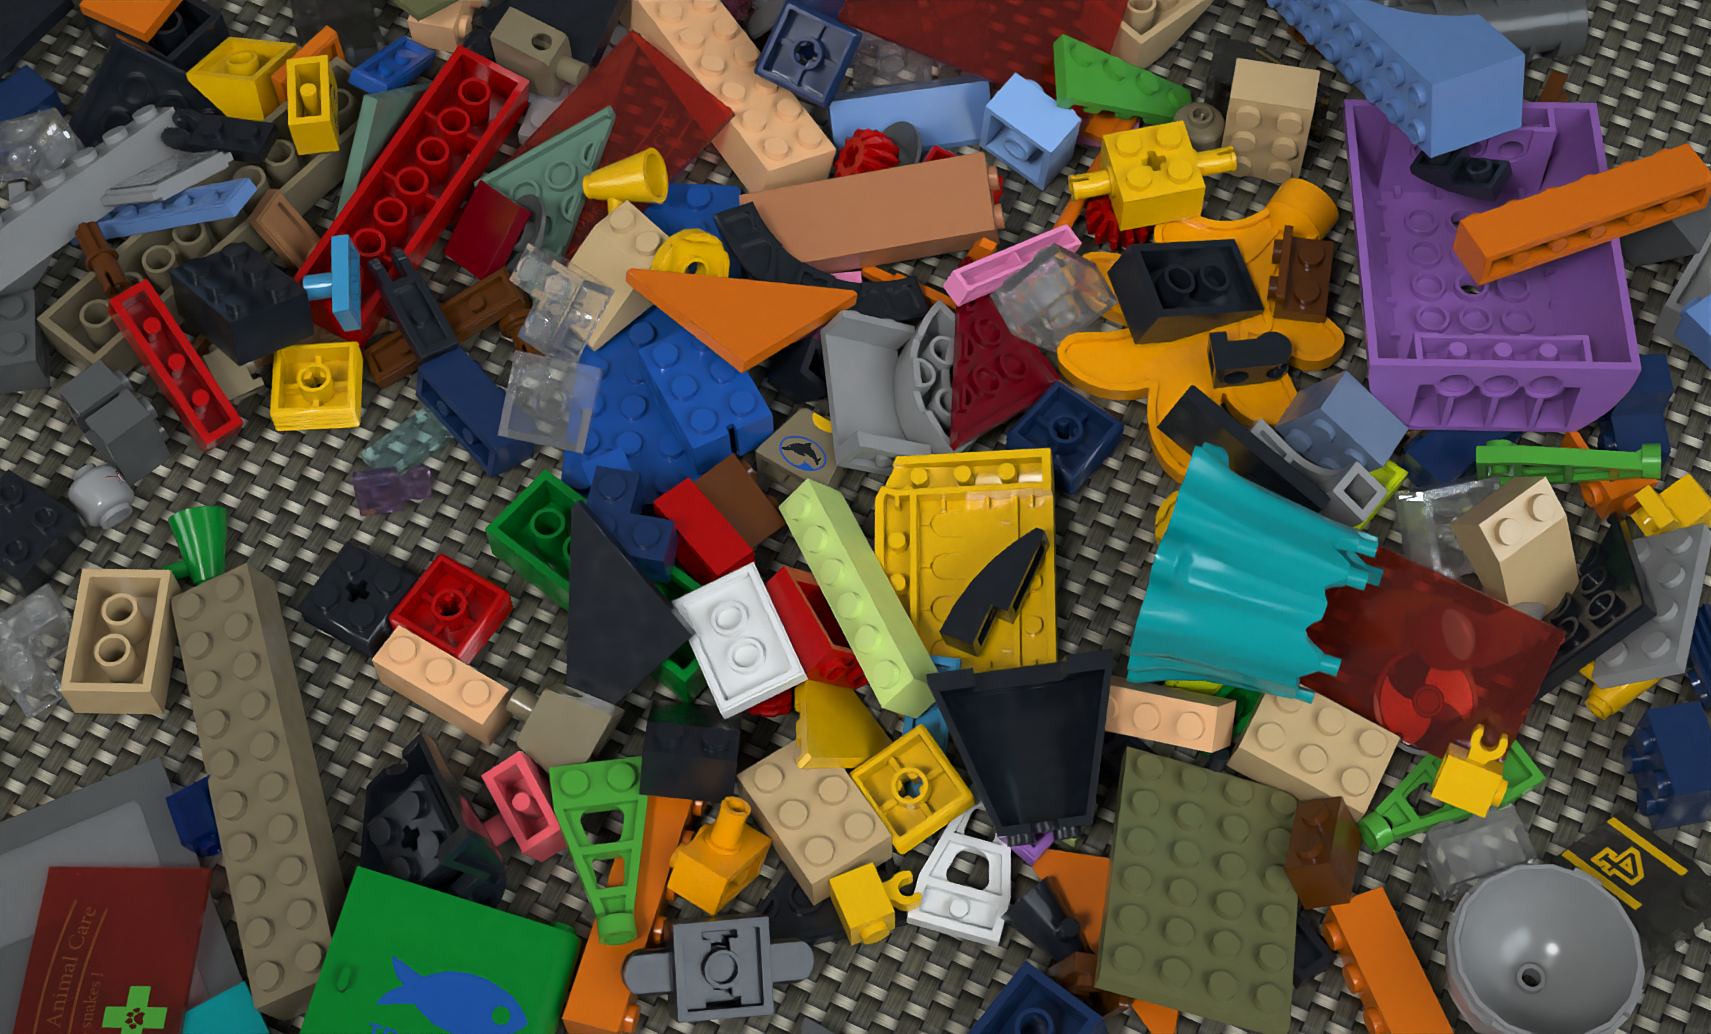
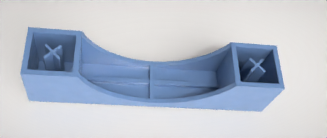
[1266,0,1525,158]

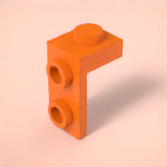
[1560,430,1658,520]

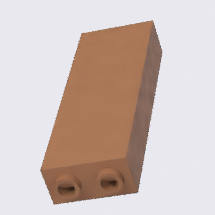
[739,152,1005,280]

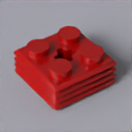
[389,553,514,666]

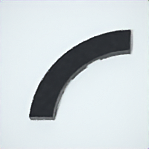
[713,201,929,324]

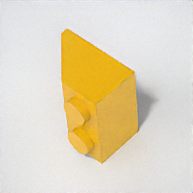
[186,37,298,121]

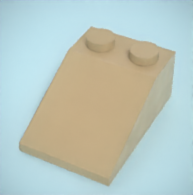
[1078,0,1214,69]
[543,200,690,352]
[1449,476,1579,617]

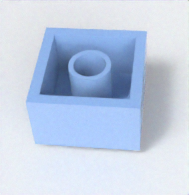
[979,72,1081,191]

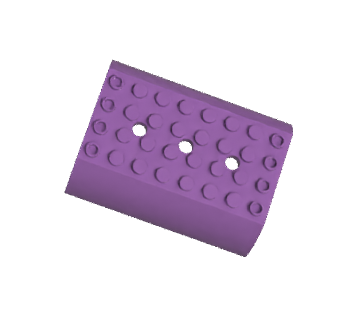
[1343,99,1642,432]

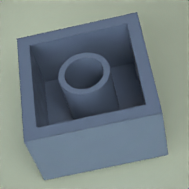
[1274,370,1409,472]

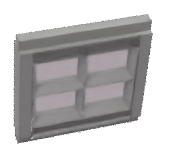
[100,150,234,206]

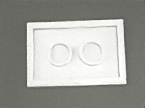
[672,562,808,719]

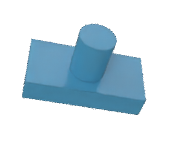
[303,234,361,331]

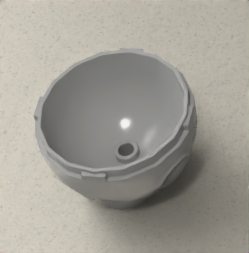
[1445,864,1645,1034]

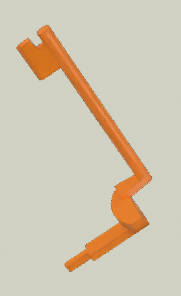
[861,110,1139,314]

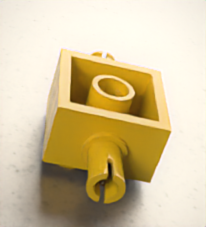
[1068,120,1237,231]

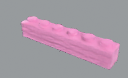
[943,224,1082,306]

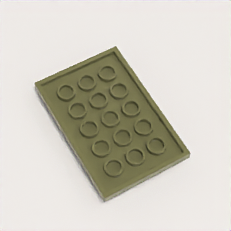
[1094,746,1303,1034]

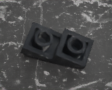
[1410,146,1513,202]

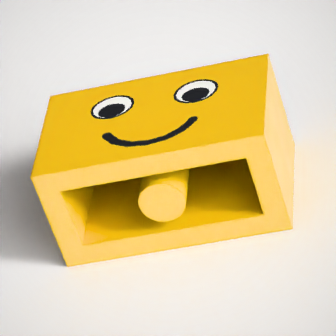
[286,55,340,155]

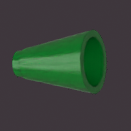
[162,506,228,587]

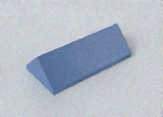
[826,74,991,161]

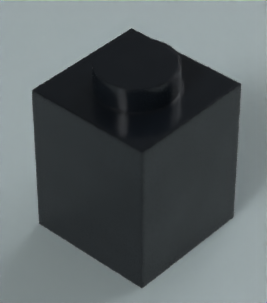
[767,336,828,405]

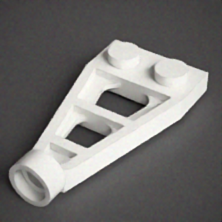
[907,784,1011,948]

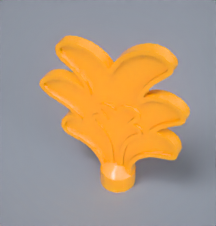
[1056,178,1345,484]

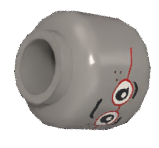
[68,463,134,529]

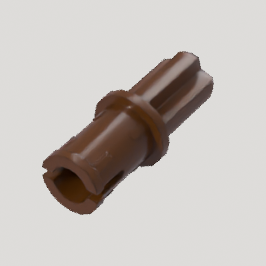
[75,221,131,299]

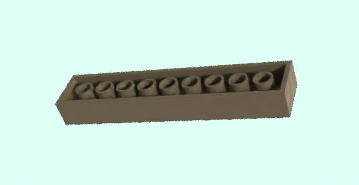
[36,56,370,375]
[170,563,350,1022]

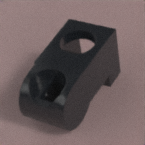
[1207,331,1292,389]

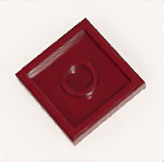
[443,180,531,280]

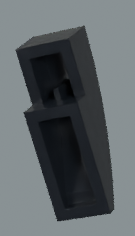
[939,527,1050,658]

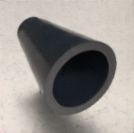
[1000,876,1092,963]

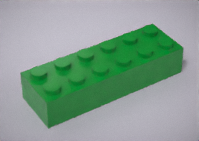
[485,469,708,703]

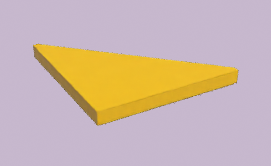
[794,680,893,769]

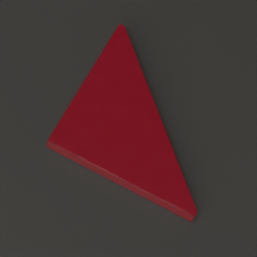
[950,255,1063,451]

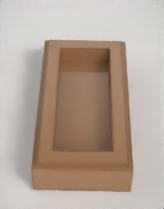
[247,189,321,275]

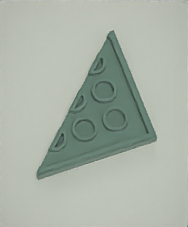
[335,81,433,219]
[473,105,616,314]

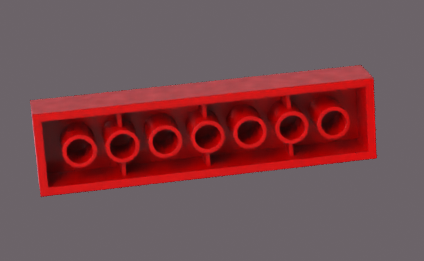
[292,44,530,349]

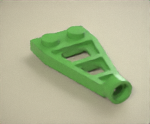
[1476,440,1661,487]
[1356,705,1546,853]
[549,756,648,946]

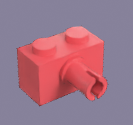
[481,751,566,862]

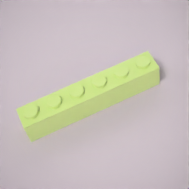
[779,478,938,719]

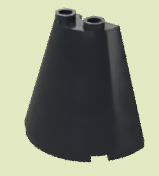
[926,649,1114,847]
[360,732,507,909]

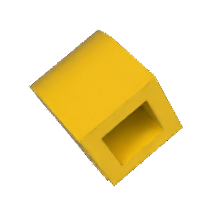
[1630,473,1711,537]

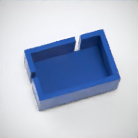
[637,329,774,475]

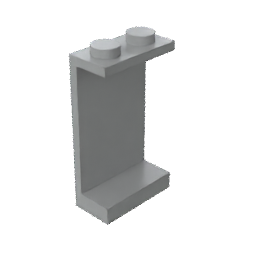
[820,310,932,476]

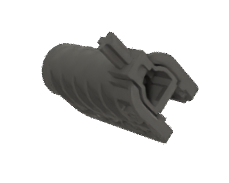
[1371,0,1588,62]

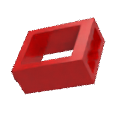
[653,477,755,586]
[765,566,869,690]

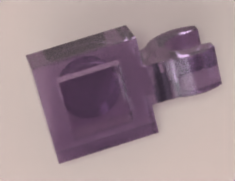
[352,466,432,516]

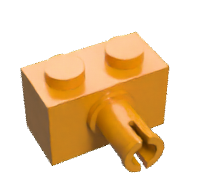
[667,796,772,916]

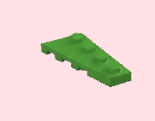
[1053,34,1192,125]

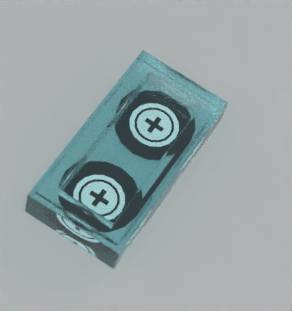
[361,406,455,488]

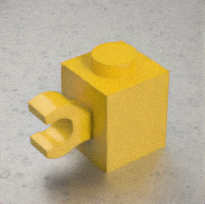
[1431,724,1508,818]
[829,862,922,946]

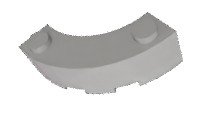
[894,299,978,454]

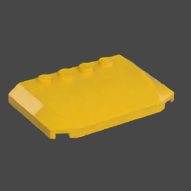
[875,448,1058,717]

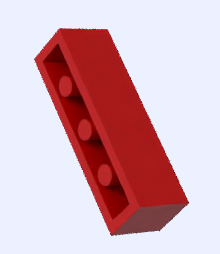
[108,278,244,454]

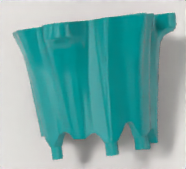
[1126,442,1384,704]

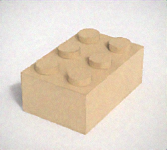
[1221,58,1320,183]
[60,569,183,715]
[1226,684,1400,823]
[736,740,892,906]

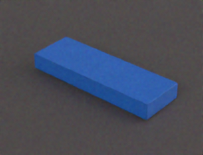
[348,36,437,94]

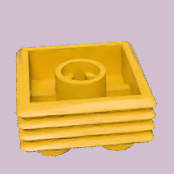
[270,341,363,431]
[848,724,976,854]

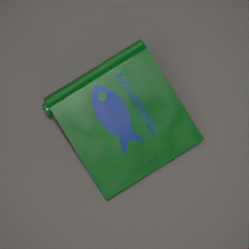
[299,866,583,1034]

